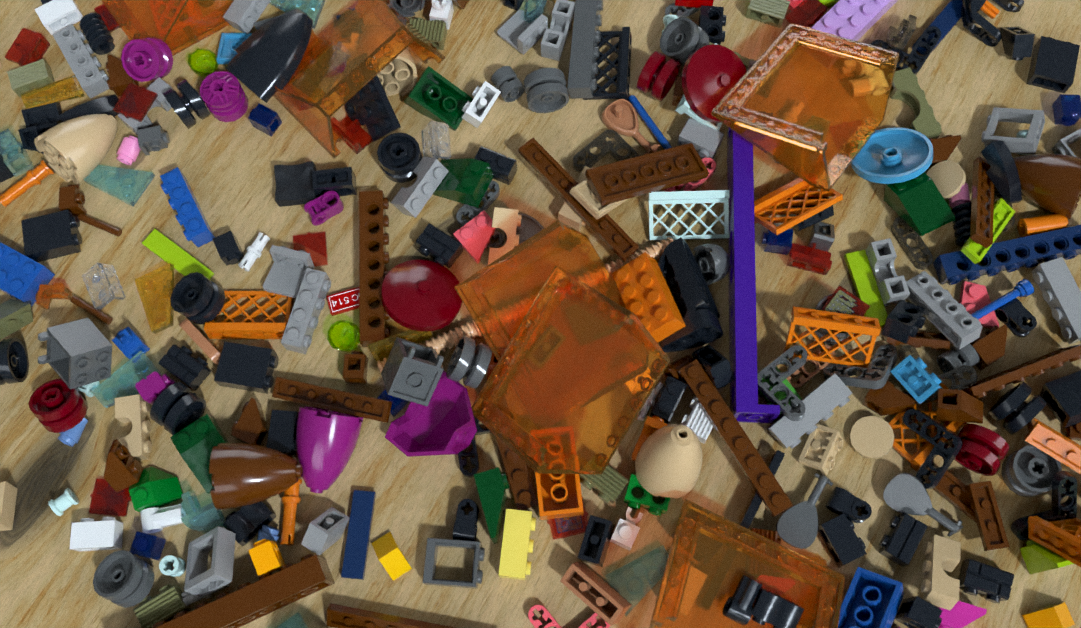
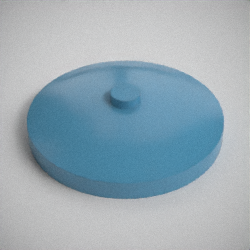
[850,127,933,184]

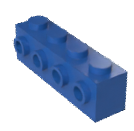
[160,167,215,247]

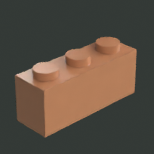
[560,561,632,626]

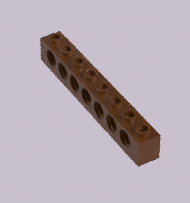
[359,190,390,347]

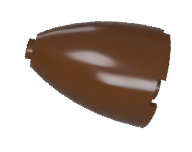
[1013,154,1081,219]
[209,443,303,509]

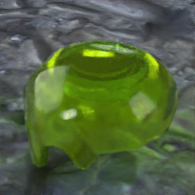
[188,49,218,77]
[327,320,360,352]

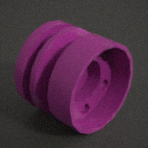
[200,71,249,122]

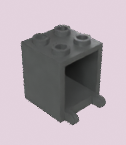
[38,318,112,389]
[381,337,444,406]

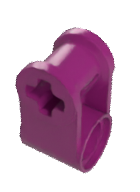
[304,191,344,226]

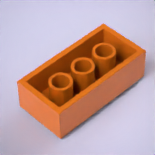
[612,252,686,347]
[531,426,584,520]

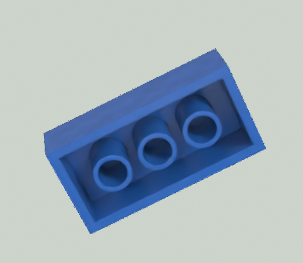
[0,242,55,307]
[832,567,904,628]

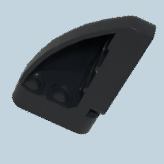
[226,9,313,103]
[658,237,723,353]

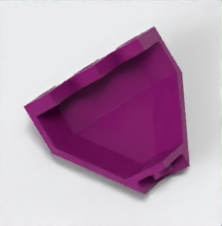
[385,370,477,457]

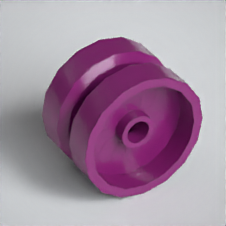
[121,37,173,82]

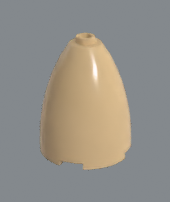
[359,26,418,97]
[34,114,118,185]
[635,424,703,499]

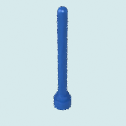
[629,95,672,150]
[970,279,1034,319]

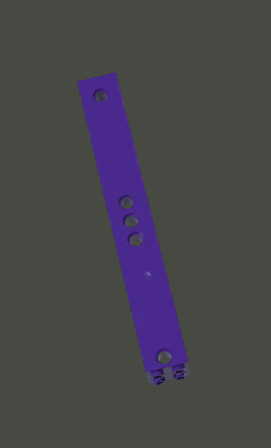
[727,111,780,424]

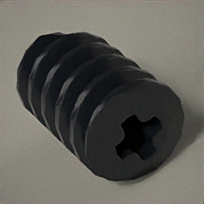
[79,13,115,55]
[951,202,972,247]

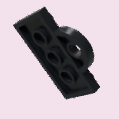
[341,55,401,142]

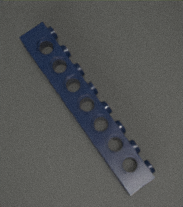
[933,225,1081,285]

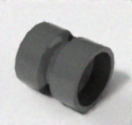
[491,66,525,102]
[937,344,979,379]

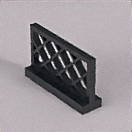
[583,27,632,101]

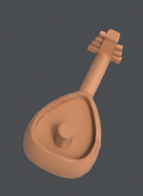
[601,99,660,155]

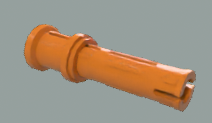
[0,160,55,207]
[280,479,302,545]

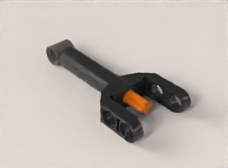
[961,0,1024,47]

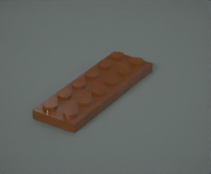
[585,143,709,206]
[955,344,1081,399]

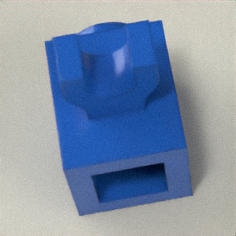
[112,327,150,362]

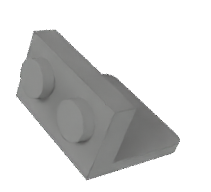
[497,10,548,55]
[263,245,315,298]

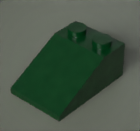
[404,66,473,131]
[432,158,494,208]
[884,172,955,236]
[170,414,229,494]
[474,467,509,544]

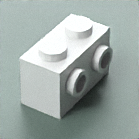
[462,81,501,128]

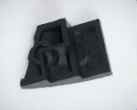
[18,102,62,154]

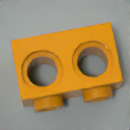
[248,539,285,576]

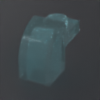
[0,129,33,177]
[181,491,226,533]

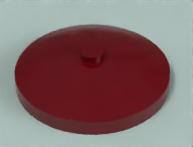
[682,44,750,123]
[381,260,463,331]

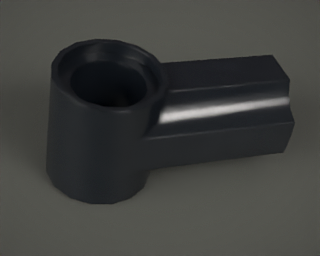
[722,575,762,626]

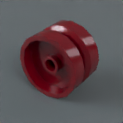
[636,51,681,101]
[28,378,88,433]
[951,424,1009,476]

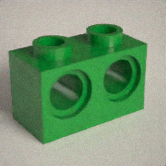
[624,474,670,516]

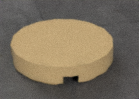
[927,161,966,199]
[850,416,894,459]

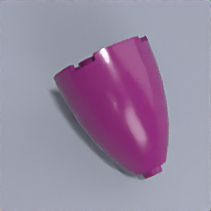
[296,406,363,493]

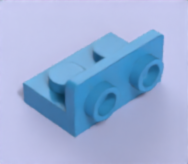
[890,355,943,404]

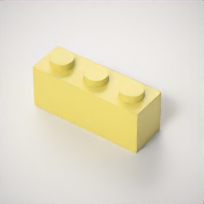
[498,509,536,580]

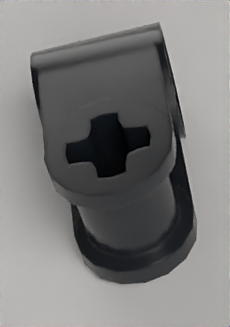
[994,298,1037,337]
[826,487,872,523]
[453,499,479,541]

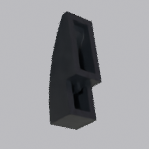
[58,95,124,122]
[981,141,1022,204]

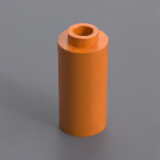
[1017,213,1068,237]

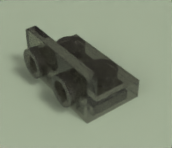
[886,14,917,50]

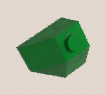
[129,466,185,512]

